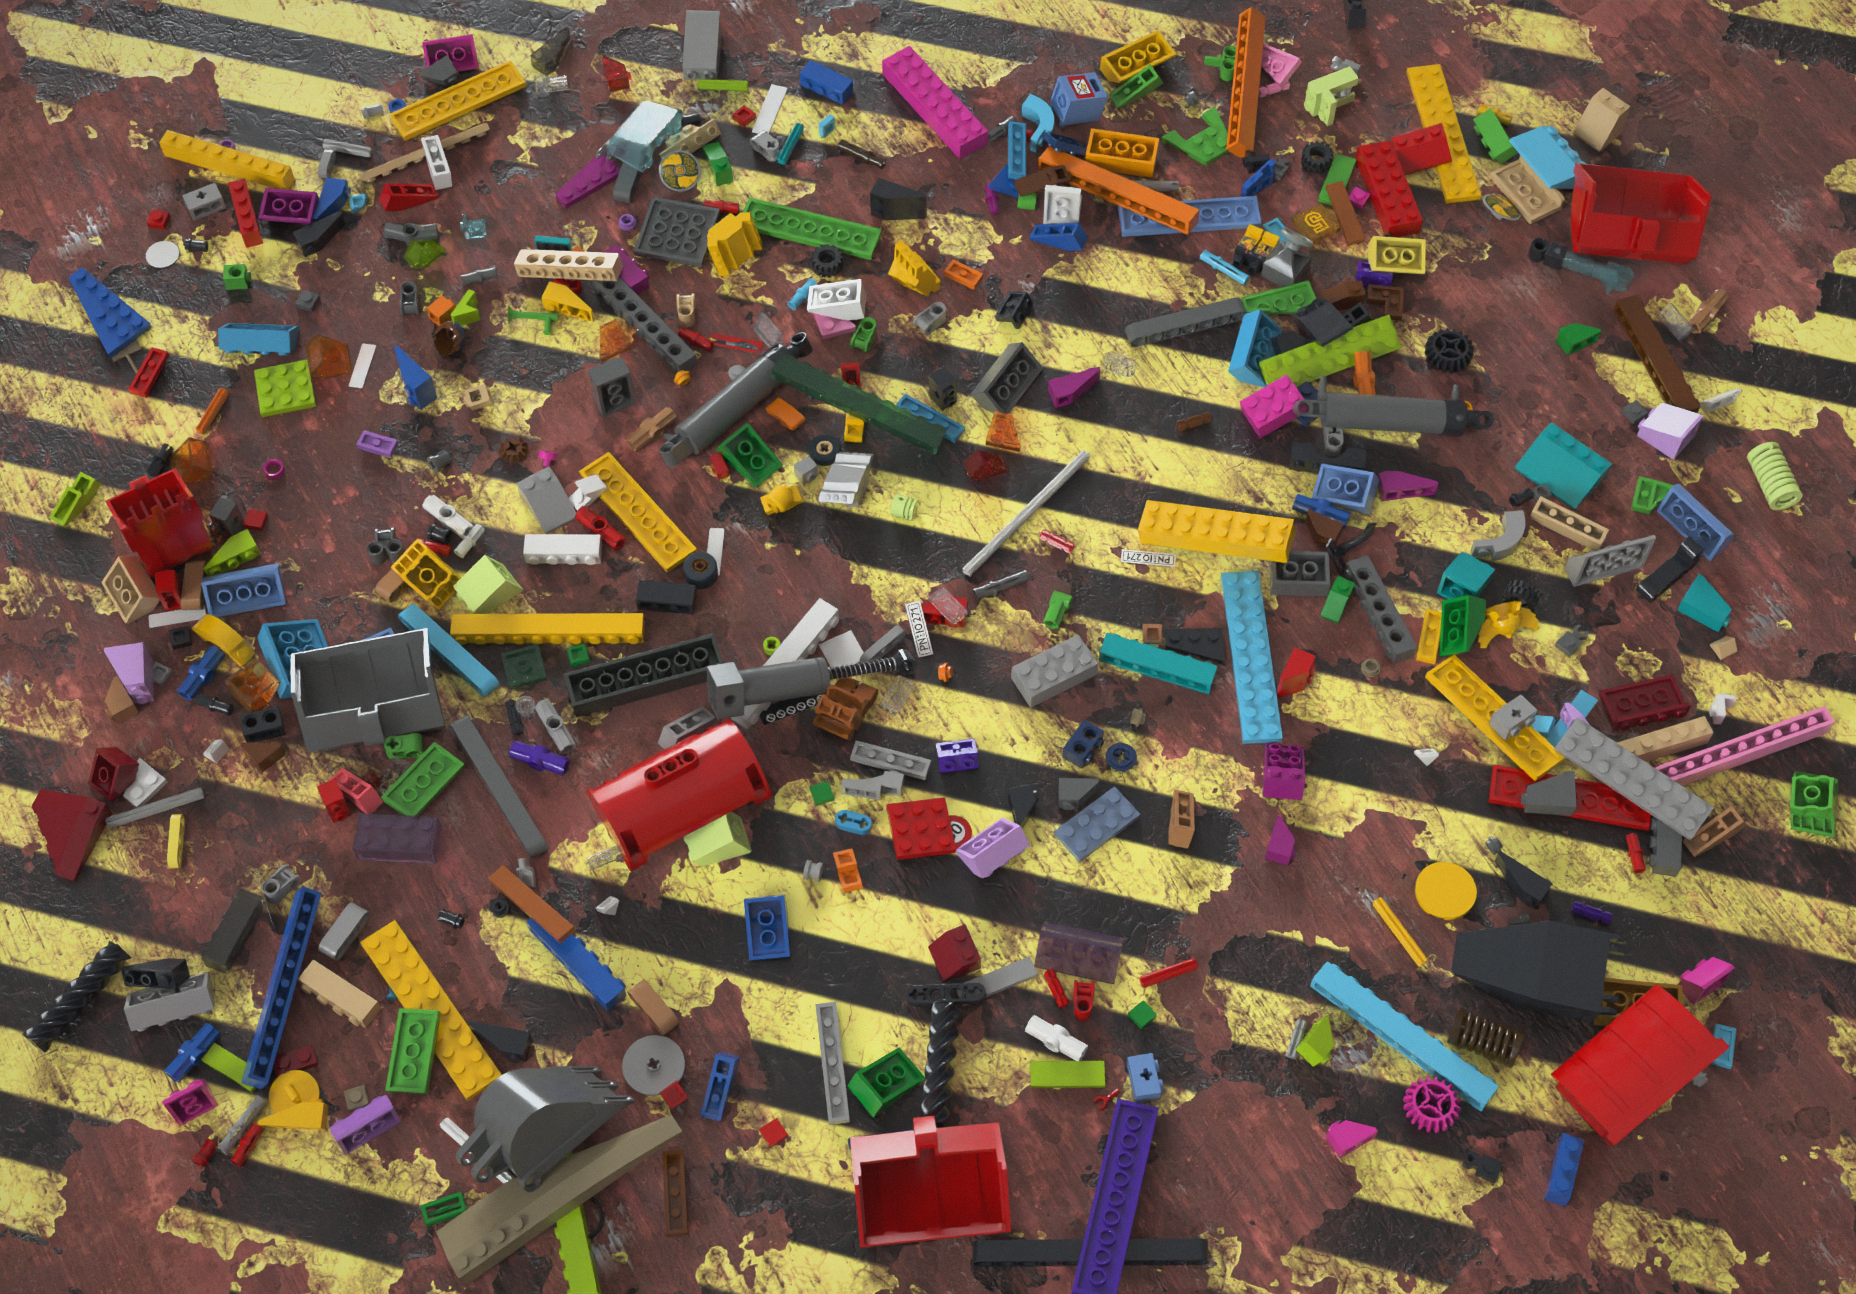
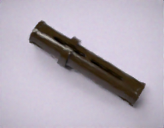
[838,139,887,170]

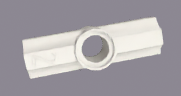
[423,495,474,539]
[1025,1015,1088,1062]

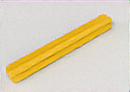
[1373,897,1428,967]

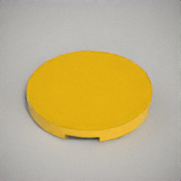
[1415,862,1477,920]

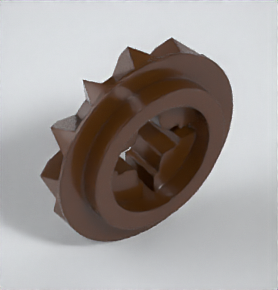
[499,436,528,463]

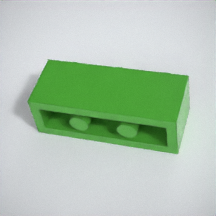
[1473,108,1518,164]

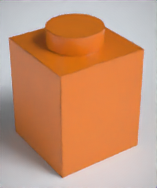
[426,295,456,326]

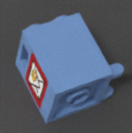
[1050,72,1108,129]

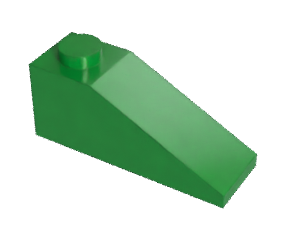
[702,142,733,186]

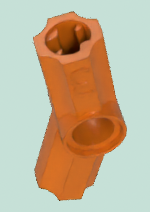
[1353,351,1376,395]

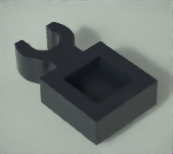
[1462,1151,1503,1184]

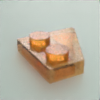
[986,411,1021,452]

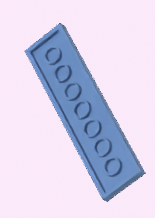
[1118,196,1261,237]

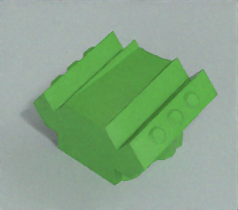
[1790,771,1839,838]

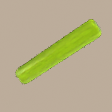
[698,79,748,91]

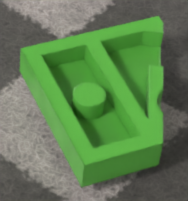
[1631,476,1674,515]

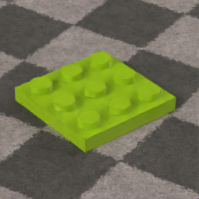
[254,359,316,417]

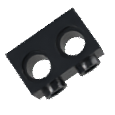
[240,706,286,743]

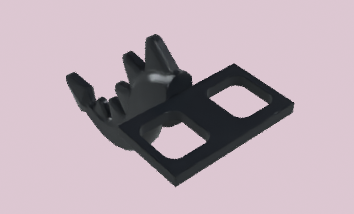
[1326,522,1377,576]

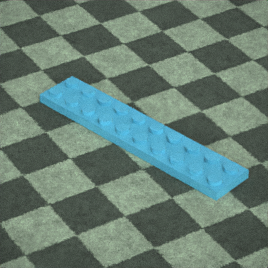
[1221,571,1283,744]

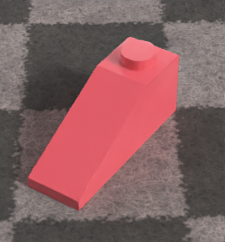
[328,768,383,815]

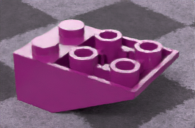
[1262,743,1305,800]

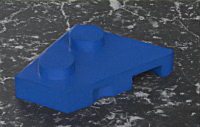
[1241,159,1276,197]
[988,163,1019,198]

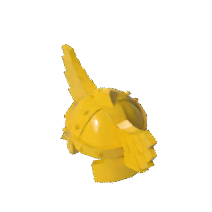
[1477,601,1540,648]

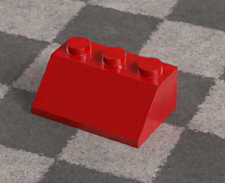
[1391,123,1452,175]

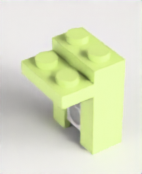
[1304,66,1359,126]

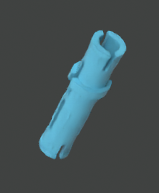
[1200,249,1250,285]

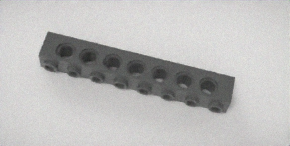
[592,277,698,373]

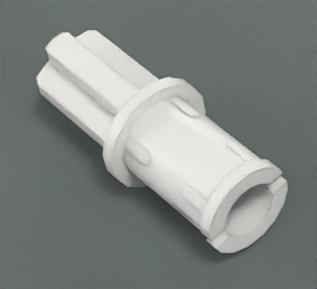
[454,524,485,558]

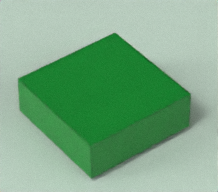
[566,643,590,667]
[809,781,834,806]
[1128,1000,1157,1030]

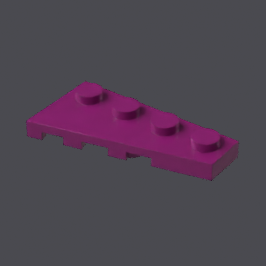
[555,154,620,209]

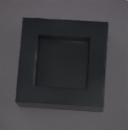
[169,625,192,650]

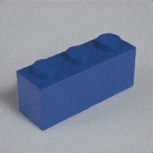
[799,60,854,105]
[1544,1133,1584,1206]

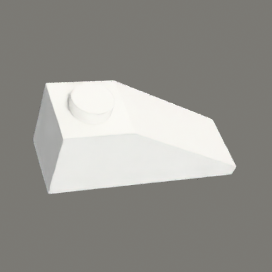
[421,135,452,190]

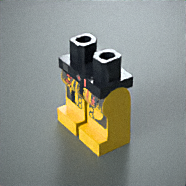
[1233,224,1280,275]

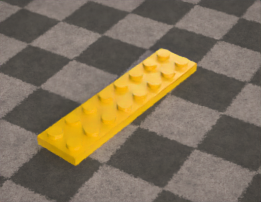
[389,60,527,141]
[579,452,697,573]
[1425,655,1565,782]

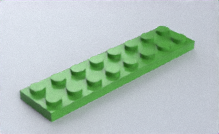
[743,197,882,260]

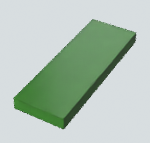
[1318,153,1357,206]

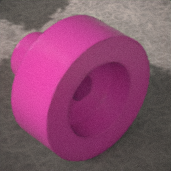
[538,450,558,467]

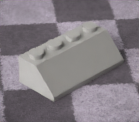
[124,972,215,1031]

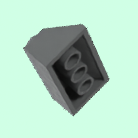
[971,342,1043,418]

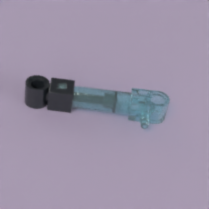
[1528,237,1634,294]

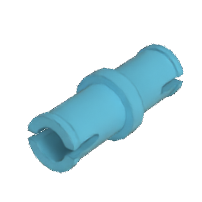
[787,278,818,311]

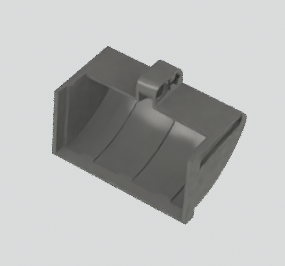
[291,628,445,754]

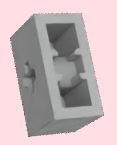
[182,183,226,221]
[1489,695,1537,740]

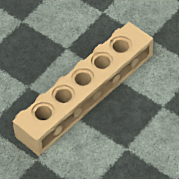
[514,249,623,281]

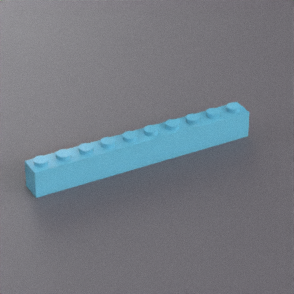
[1310,961,1499,1112]

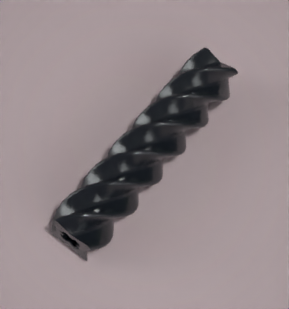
[22,940,132,1053]
[920,1002,961,1128]

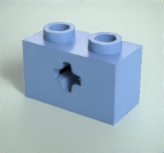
[1126,1053,1164,1103]

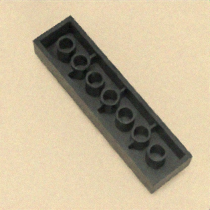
[564,633,723,717]

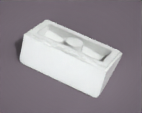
[1699,388,1741,413]

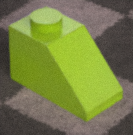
[1295,1016,1334,1067]

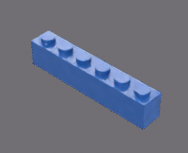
[526,918,627,1012]

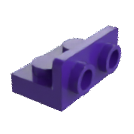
[1355,261,1393,288]
[936,739,979,773]

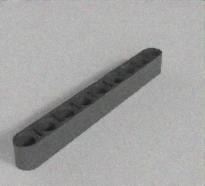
[450,715,549,859]

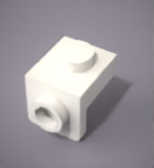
[1709,693,1736,725]

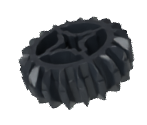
[1424,328,1474,374]

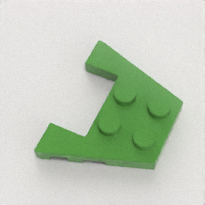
[1162,107,1230,166]

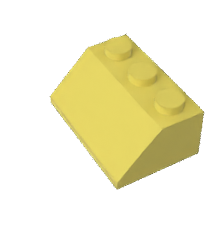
[1368,236,1426,274]

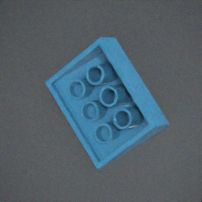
[257,619,328,699]

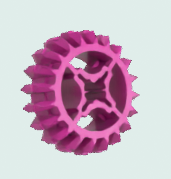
[1403,1076,1461,1133]

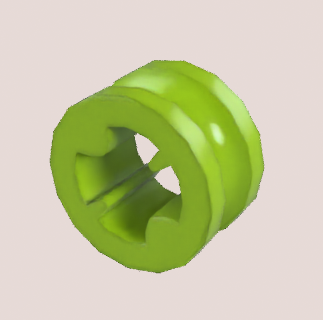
[763,637,780,656]

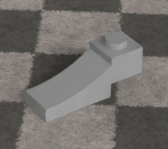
[841,771,904,800]

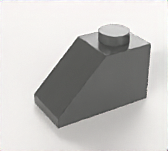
[419,55,461,86]
[1058,778,1099,810]

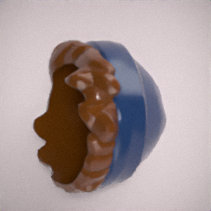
[433,321,465,356]

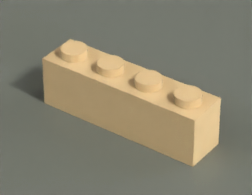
[1530,496,1609,551]
[298,960,381,1028]

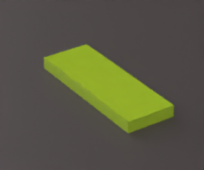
[1030,1061,1105,1088]

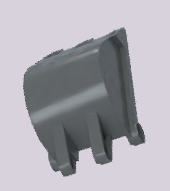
[456,1066,635,1192]

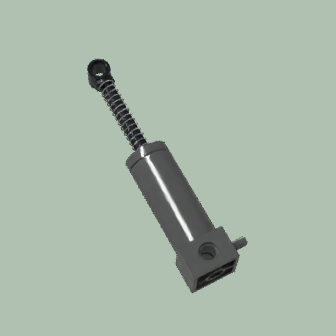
[707,649,917,720]

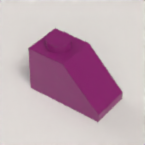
[1265,816,1297,865]

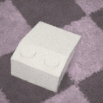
[807,279,866,321]

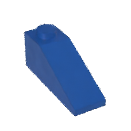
[313,177,351,222]
[1029,223,1088,251]
[700,1052,741,1121]

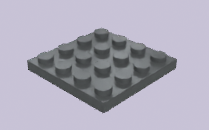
[634,197,720,267]

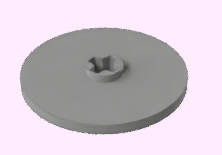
[622,1035,685,1096]

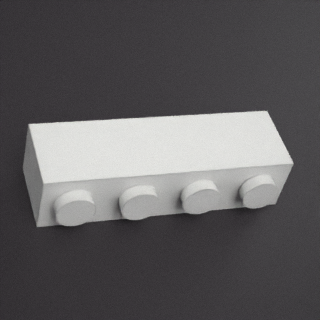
[523,534,602,565]

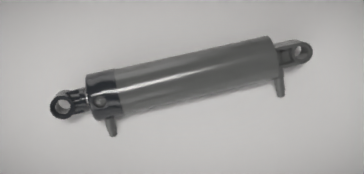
[659,332,813,467]
[1293,376,1494,437]

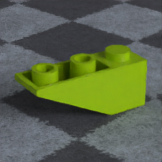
[203,529,261,576]

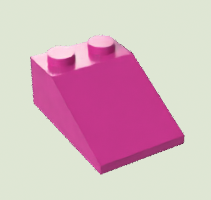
[162,1078,219,1126]

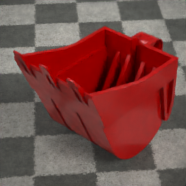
[105,468,213,578]

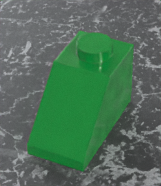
[1556,323,1601,356]
[1320,576,1355,624]

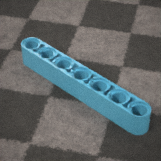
[398,603,500,697]

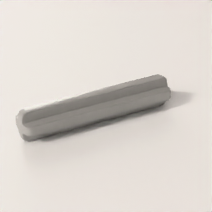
[323,139,373,158]

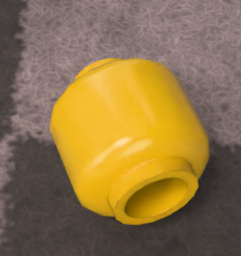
[767,485,794,513]

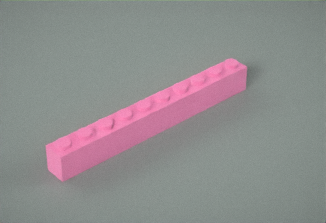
[1654,706,1835,786]

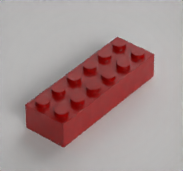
[1355,140,1423,238]

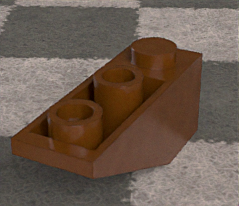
[1014,165,1071,197]

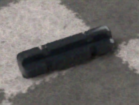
[505,699,524,736]

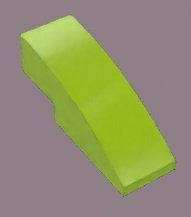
[49,472,102,527]

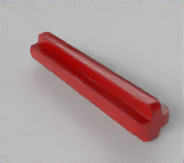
[1139,958,1198,988]

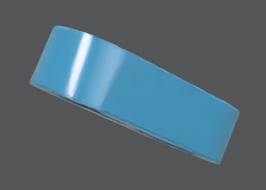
[835,810,872,835]

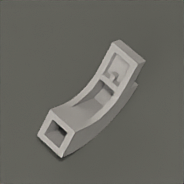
[1470,510,1525,561]

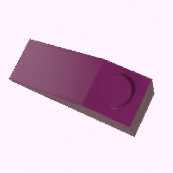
[1378,471,1439,502]

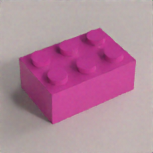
[1240,374,1307,439]

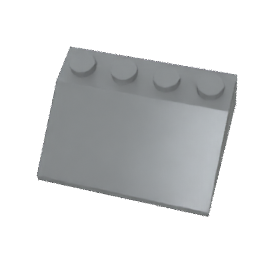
[1564,535,1656,587]

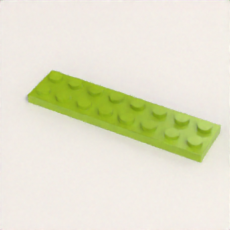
[1258,315,1401,387]

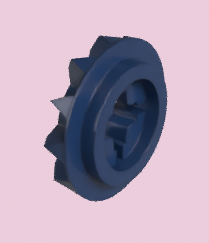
[1106,743,1137,772]

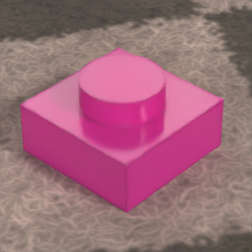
[1349,187,1371,210]

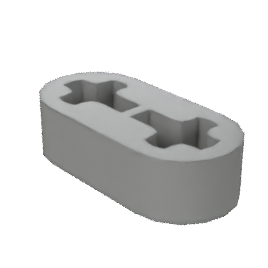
[318,149,336,179]

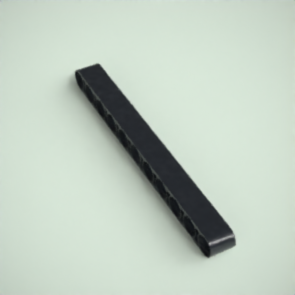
[972,1238,1209,1267]

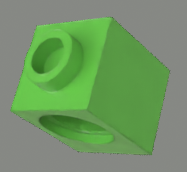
[223,264,251,290]

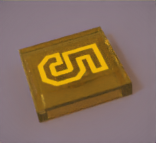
[1291,203,1341,244]

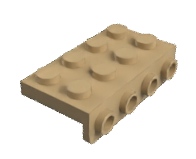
[1490,155,1564,224]

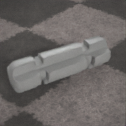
[1286,1019,1307,1059]

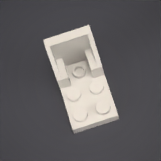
[1043,185,1083,224]

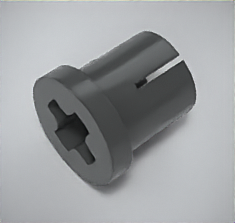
[427,450,452,473]

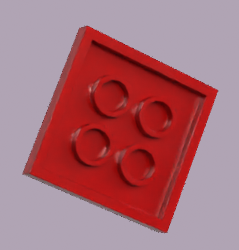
[886,797,956,860]

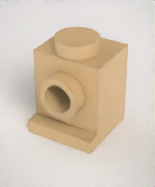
[463,384,494,411]

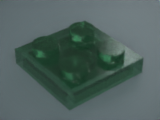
[501,644,547,689]

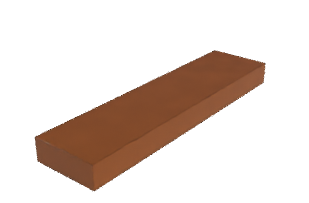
[1326,181,1365,246]

